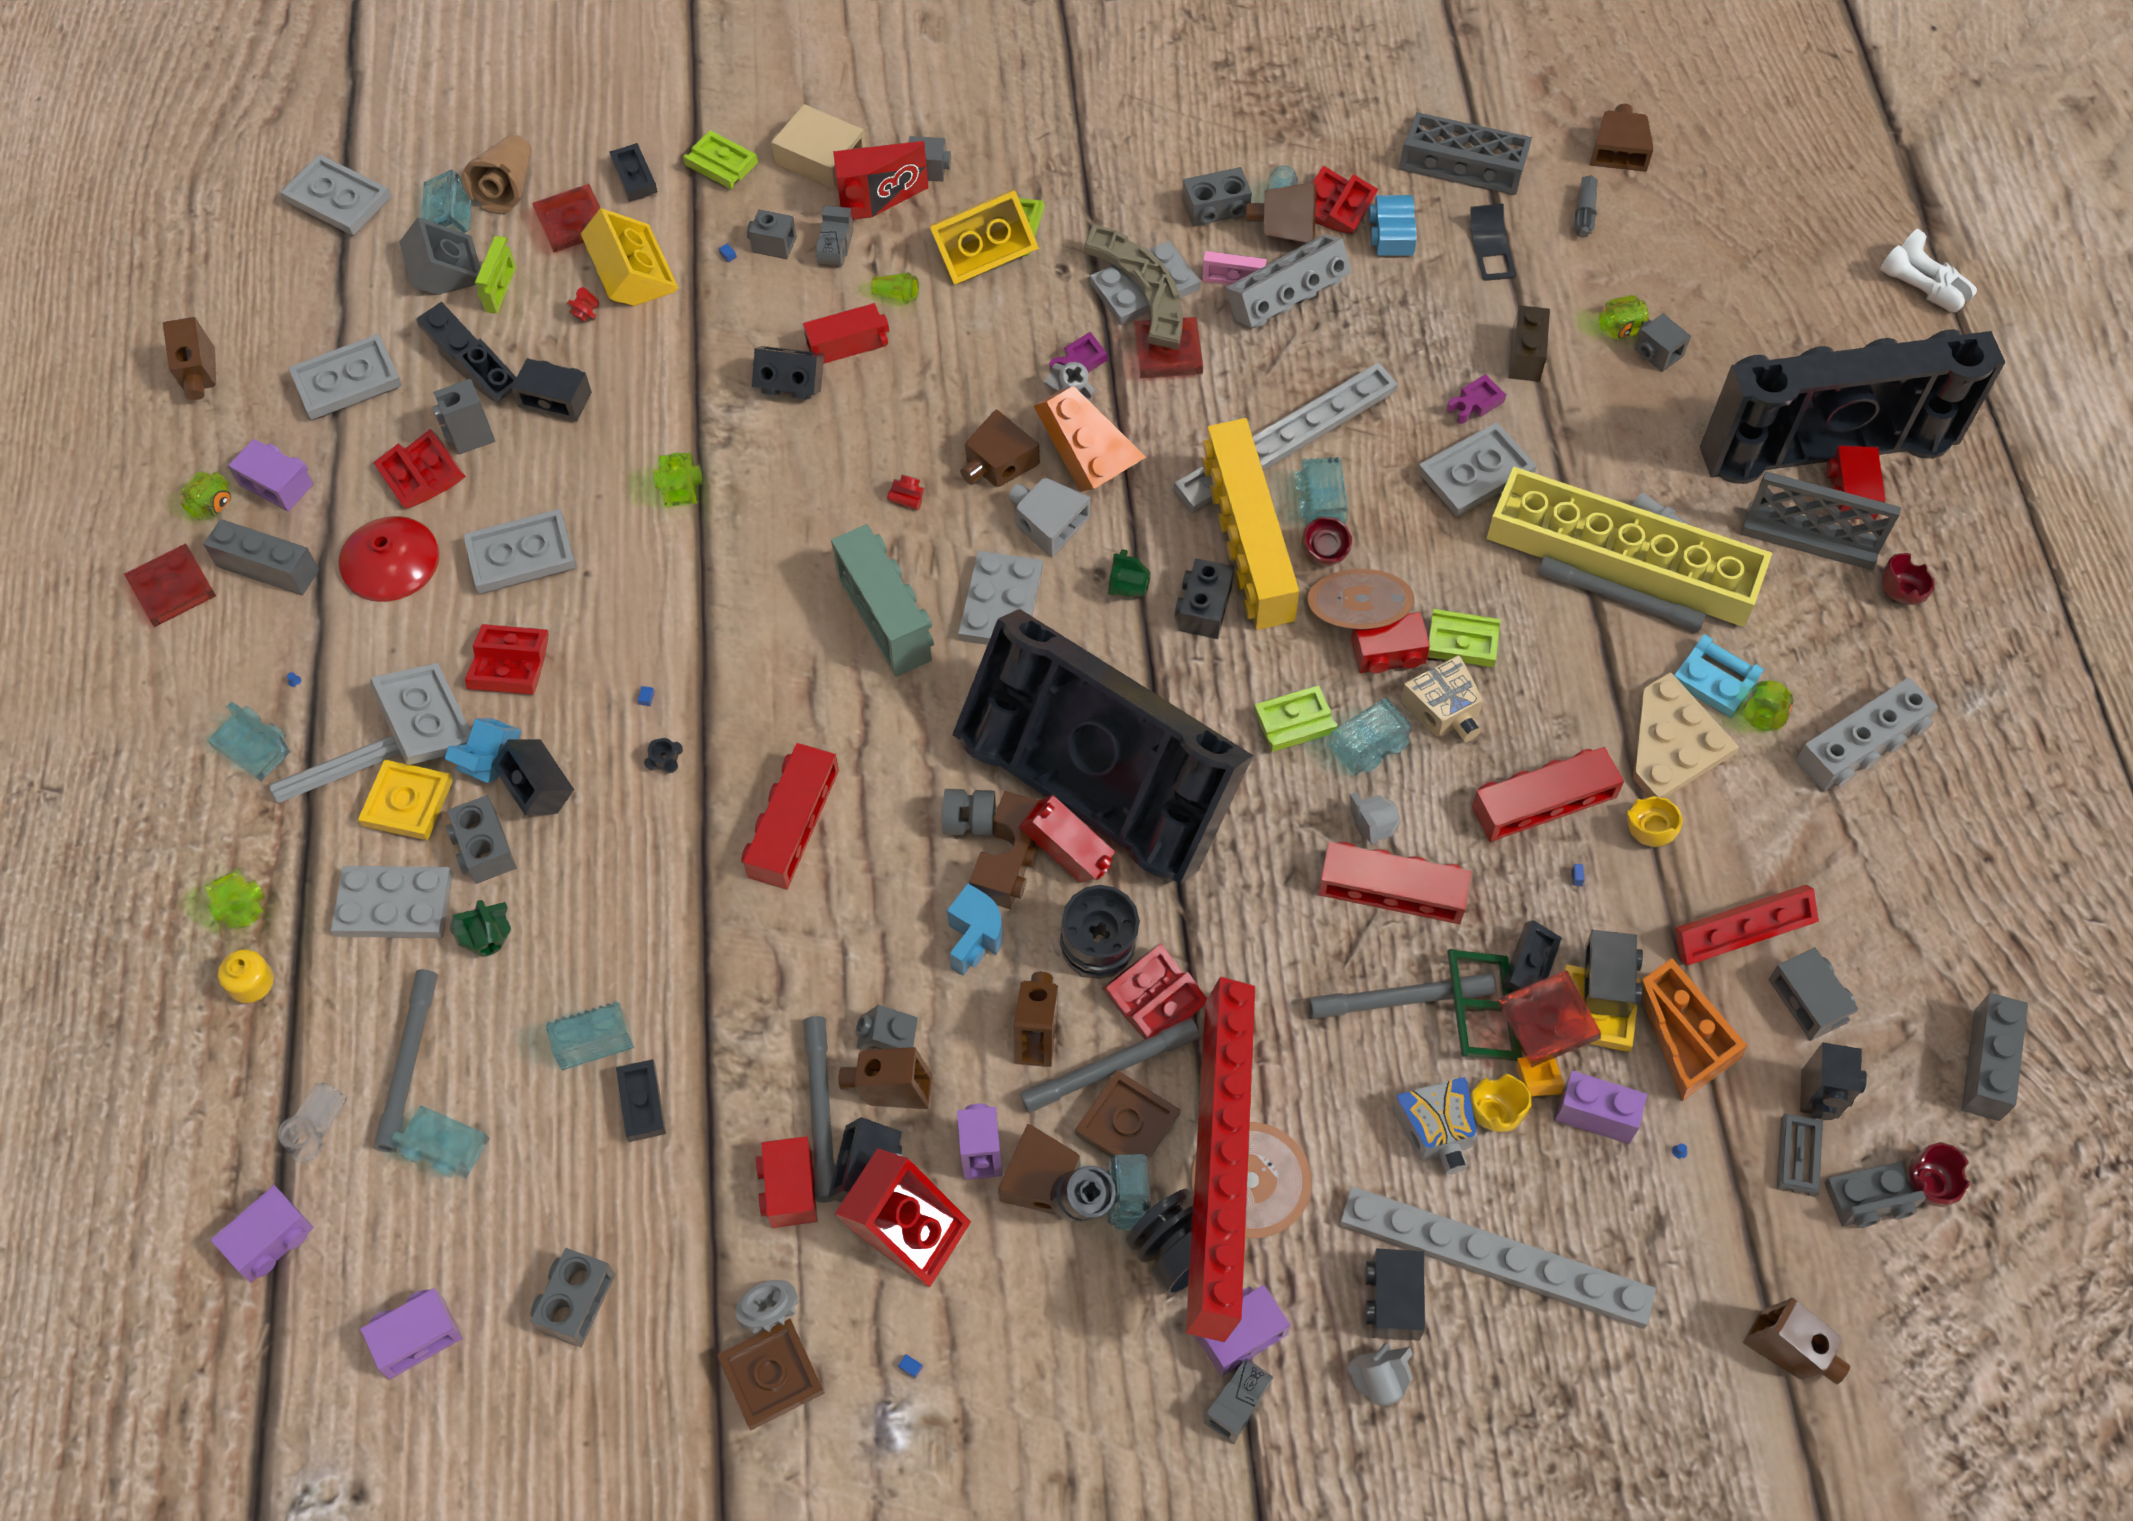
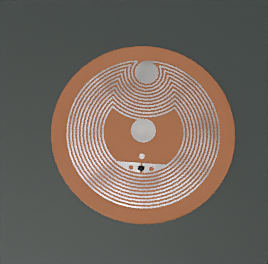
[1308,569,1415,629]
[1192,1122,1312,1238]

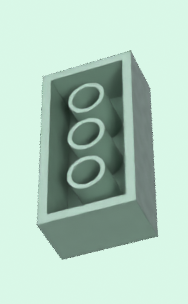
[831,524,934,677]

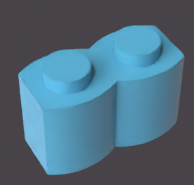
[1368,195,1416,255]

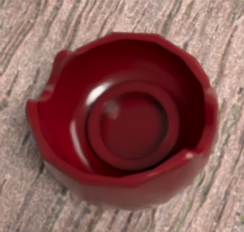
[1301,516,1352,567]
[1881,553,1935,605]
[1909,1142,1971,1207]

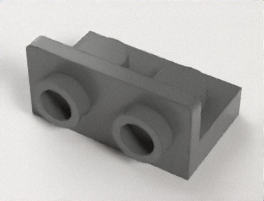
[1824,1161,1926,1228]

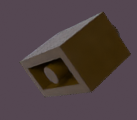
[1508,305,1550,382]

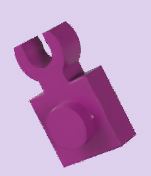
[1049,332,1109,373]
[1446,374,1507,424]

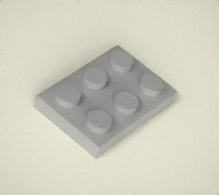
[280,154,392,236]
[1090,241,1201,325]
[288,334,402,420]
[1418,422,1537,517]
[463,509,577,594]
[958,551,1044,645]
[370,663,471,765]
[331,866,453,938]

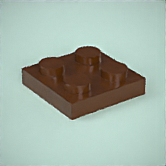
[1075,1070,1181,1175]
[717,1318,824,1431]

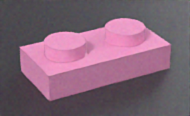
[1202,251,1267,285]

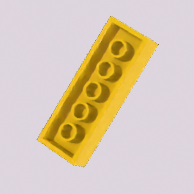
[1202,418,1299,630]

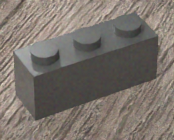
[203,519,319,596]
[1961,993,2028,1121]

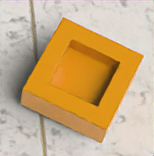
[1516,1055,1564,1096]

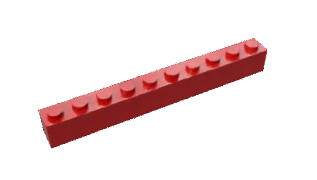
[1186,976,1255,1342]

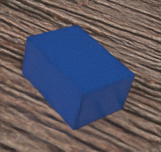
[719,243,737,262]
[638,686,655,707]
[1572,864,1585,886]
[898,1354,923,1379]

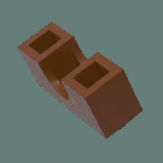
[969,791,1038,910]

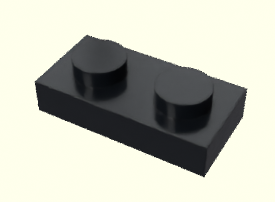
[609,143,658,201]
[1503,920,1562,1003]
[616,1059,666,1142]

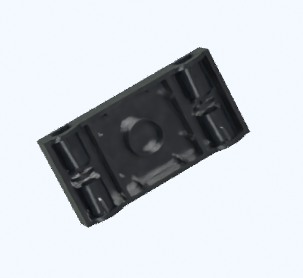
[1700,329,2006,484]
[952,609,1254,884]

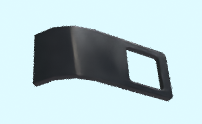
[1470,204,1516,281]

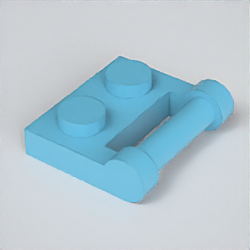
[1674,634,1765,718]

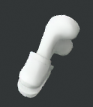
[1880,229,1977,313]

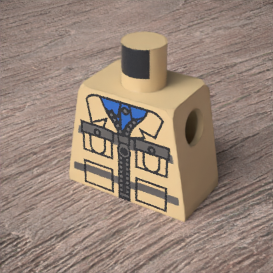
[1400,655,1483,742]

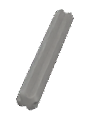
[270,735,401,802]

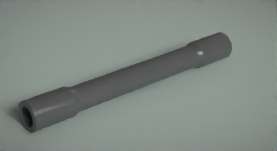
[1538,555,1706,633]
[373,969,438,1153]
[1308,973,1495,1019]
[803,1016,836,1203]
[1020,1018,1200,1113]

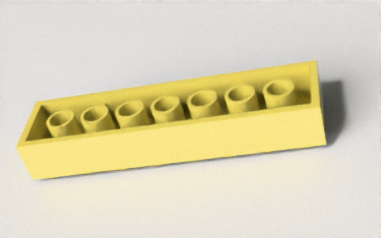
[1486,466,1772,627]

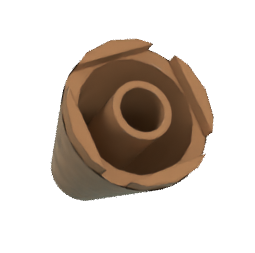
[461,135,532,214]

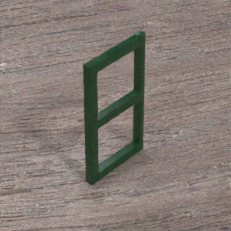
[1447,949,1523,1061]

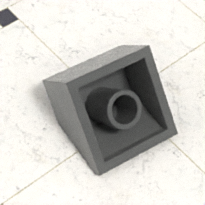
[399,217,481,295]

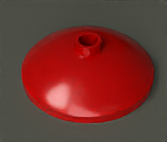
[338,516,440,602]

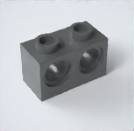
[1182,167,1252,227]
[445,795,517,884]
[530,1248,616,1348]

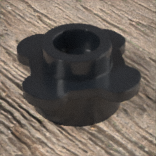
[644,738,683,773]

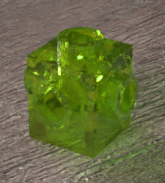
[653,452,702,507]
[206,867,265,930]

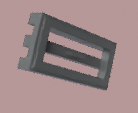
[1777,1113,1823,1197]

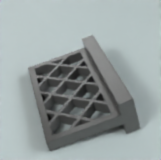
[1399,112,1532,195]
[1741,471,1901,570]

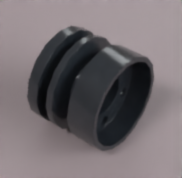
[1060,885,1140,979]
[1126,1188,1194,1295]

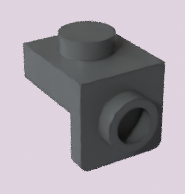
[855,1005,918,1050]

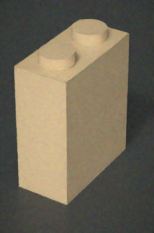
[771,104,866,190]

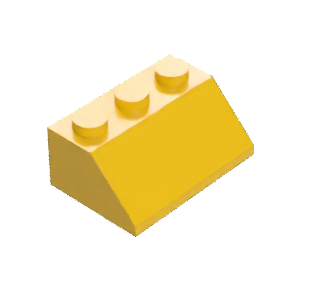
[930,188,1039,285]
[581,208,679,306]

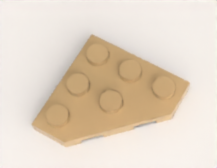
[1633,672,1739,798]

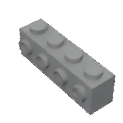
[1225,234,1352,328]
[1796,677,1938,792]

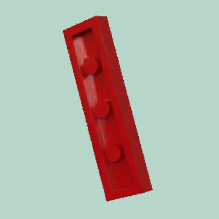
[1675,885,1819,966]

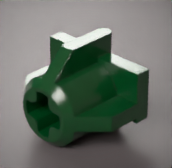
[1108,549,1151,598]
[450,900,511,957]

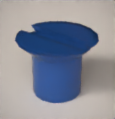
[287,672,301,687]
[1672,1143,1687,1159]

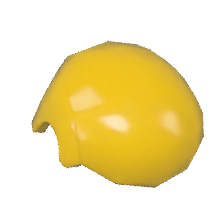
[1627,796,1683,847]
[1470,1074,1531,1133]

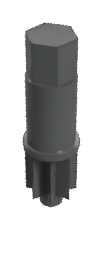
[1574,175,1598,237]

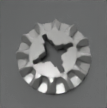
[736,1280,799,1334]

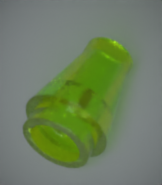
[871,272,919,304]

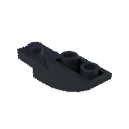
[416,301,516,402]

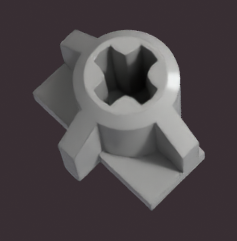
[1044,362,1095,401]
[1350,792,1400,844]
[1347,1343,1413,1406]

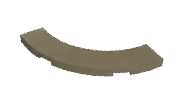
[1084,224,1183,350]

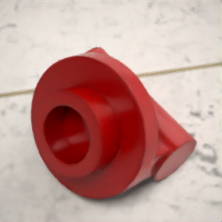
[566,287,599,322]
[887,474,925,510]

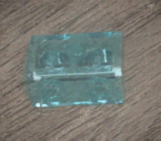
[421,169,471,233]
[207,701,291,781]
[391,1105,490,1179]

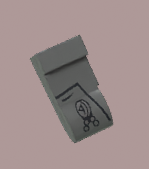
[816,206,854,266]
[1204,1358,1273,1444]

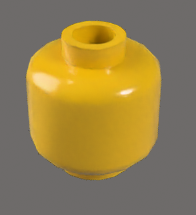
[218,949,274,1003]

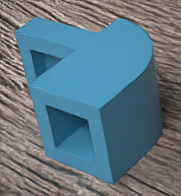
[444,718,522,783]
[947,884,1003,976]

